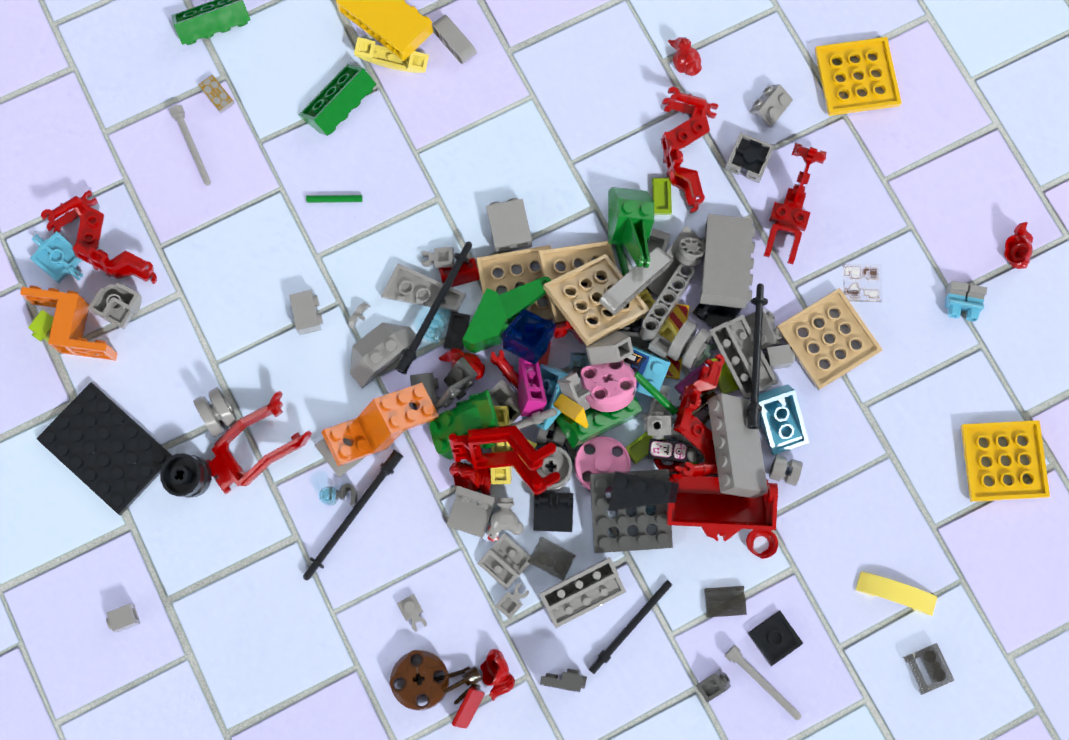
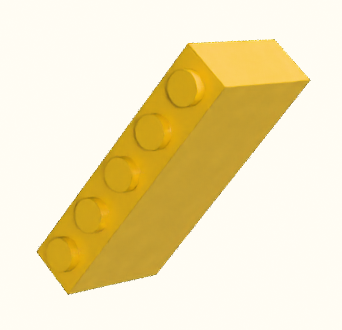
[336,0,433,61]

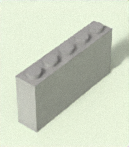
[700,214,756,309]
[708,393,767,498]

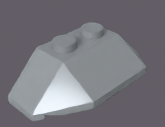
[350,322,422,389]

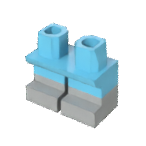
[945,281,988,322]

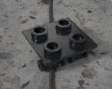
[692,303,742,328]
[533,492,574,532]

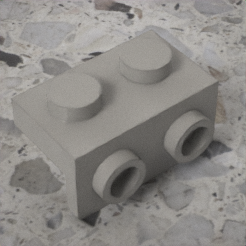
[749,84,793,127]
[745,308,782,351]

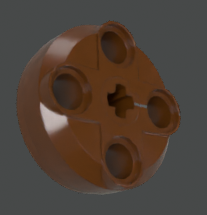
[390,650,449,711]

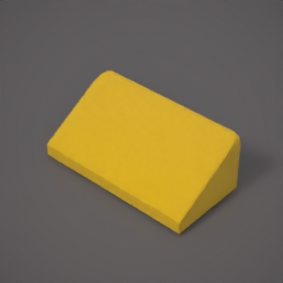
[553,394,588,428]

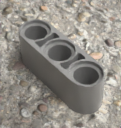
[432,14,477,64]

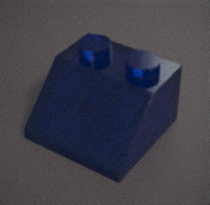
[502,309,556,365]

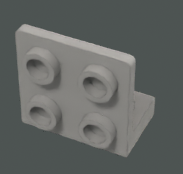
[446,486,496,538]

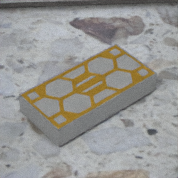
[198,74,235,114]

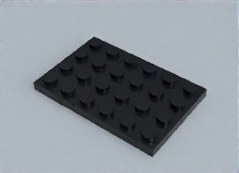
[36,382,173,516]

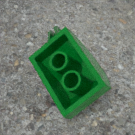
[608,187,654,268]
[462,277,551,353]

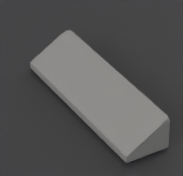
[646,226,700,297]

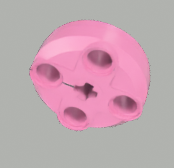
[580,360,637,412]
[574,436,631,493]

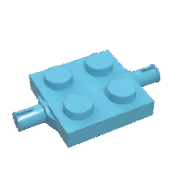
[30,231,83,284]

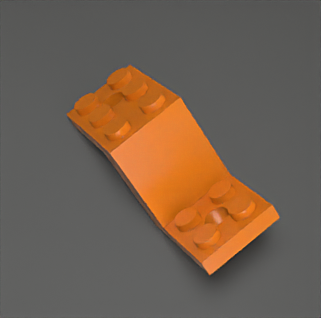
[20,285,118,361]
[321,383,439,467]

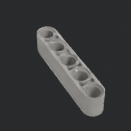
[599,247,673,315]
[639,264,695,341]

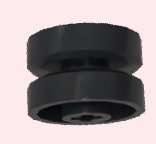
[160,453,212,498]

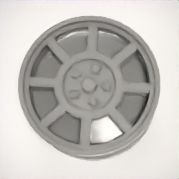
[676,237,705,266]

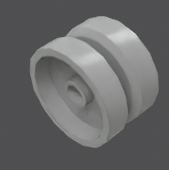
[667,320,712,370]
[193,387,238,437]
[536,446,572,492]

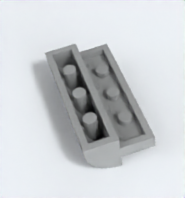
[709,315,778,399]
[538,557,626,628]

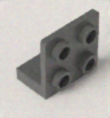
[435,357,478,410]

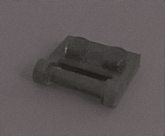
[903,643,955,695]

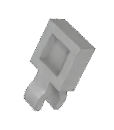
[648,385,672,415]

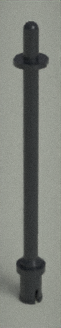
[395,241,472,375]
[746,283,768,429]
[303,449,404,581]

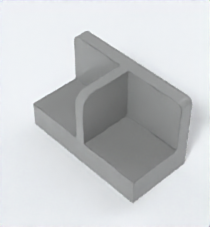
[557,372,591,410]

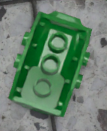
[429,389,500,460]

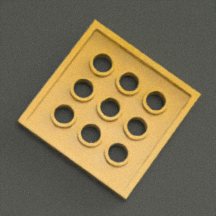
[815,37,902,116]
[961,420,1050,502]

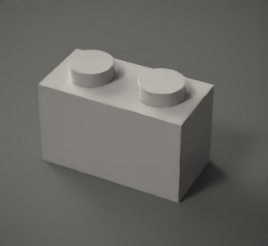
[289,290,324,335]

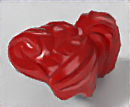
[668,37,702,76]
[1004,222,1033,269]
[438,348,485,381]
[449,462,491,496]
[480,649,515,701]

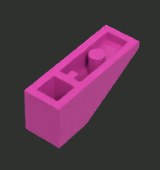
[518,358,547,417]

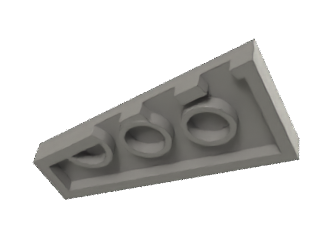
[381,264,466,312]

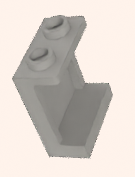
[486,198,532,253]

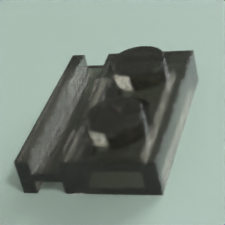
[528,537,576,581]
[704,586,747,618]

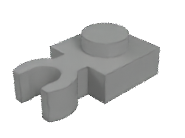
[421,246,454,268]
[495,583,529,620]
[397,594,427,632]

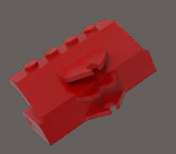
[666,474,778,542]

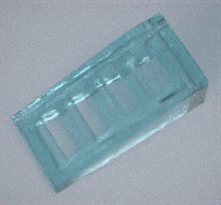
[423,309,451,344]

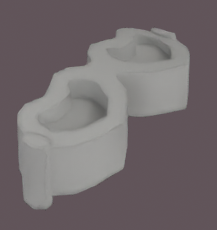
[348,302,371,330]

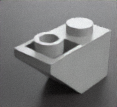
[586,331,634,365]

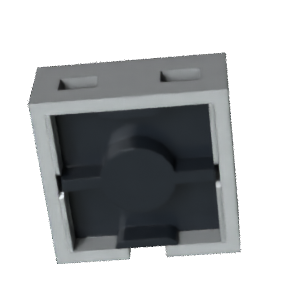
[725,132,775,183]

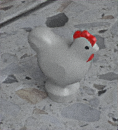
[486,498,524,542]

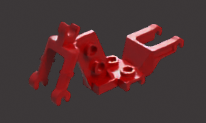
[660,87,719,213]
[763,143,827,265]
[41,190,157,284]
[490,321,584,392]
[670,354,725,480]

